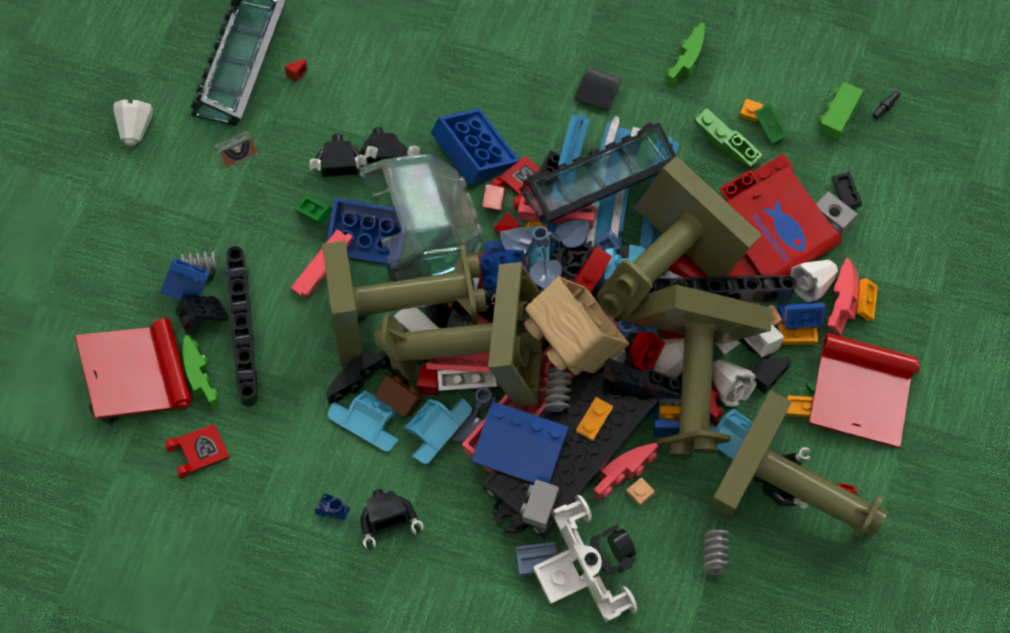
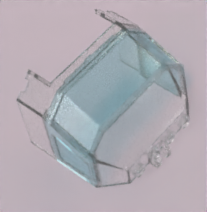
[359,153,483,281]

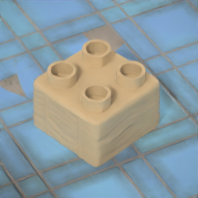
[524,276,629,375]

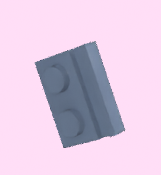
[516,542,558,577]

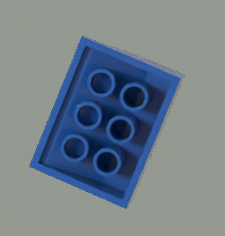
[430,108,519,186]
[327,197,411,265]
[472,401,568,484]

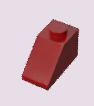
[630,332,666,372]

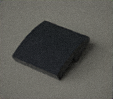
[575,67,622,111]

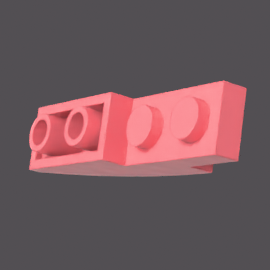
[828,258,860,335]
[593,443,659,501]

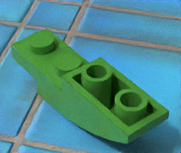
[666,22,705,88]
[694,108,763,167]
[183,334,220,410]

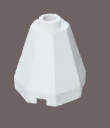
[113,100,153,146]
[790,260,838,303]
[653,338,684,378]
[712,360,756,407]

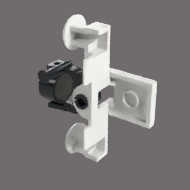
[532,495,637,622]

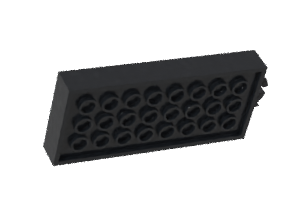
[483,365,659,539]

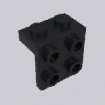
[176,294,229,335]

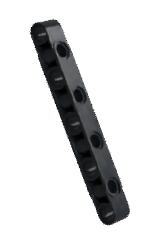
[226,246,258,406]
[649,275,797,303]

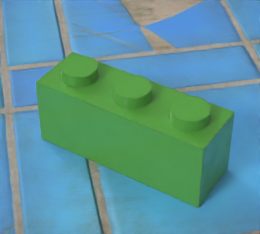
[818,82,864,141]

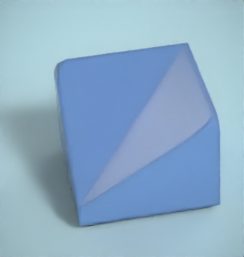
[594,229,622,252]

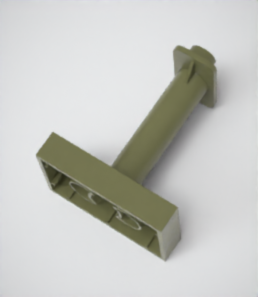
[597,156,762,321]
[322,240,486,366]
[375,262,544,407]
[628,285,772,458]
[708,390,888,541]

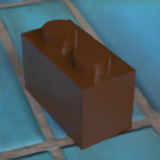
[374,374,423,417]

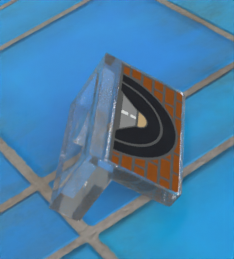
[213,131,259,168]

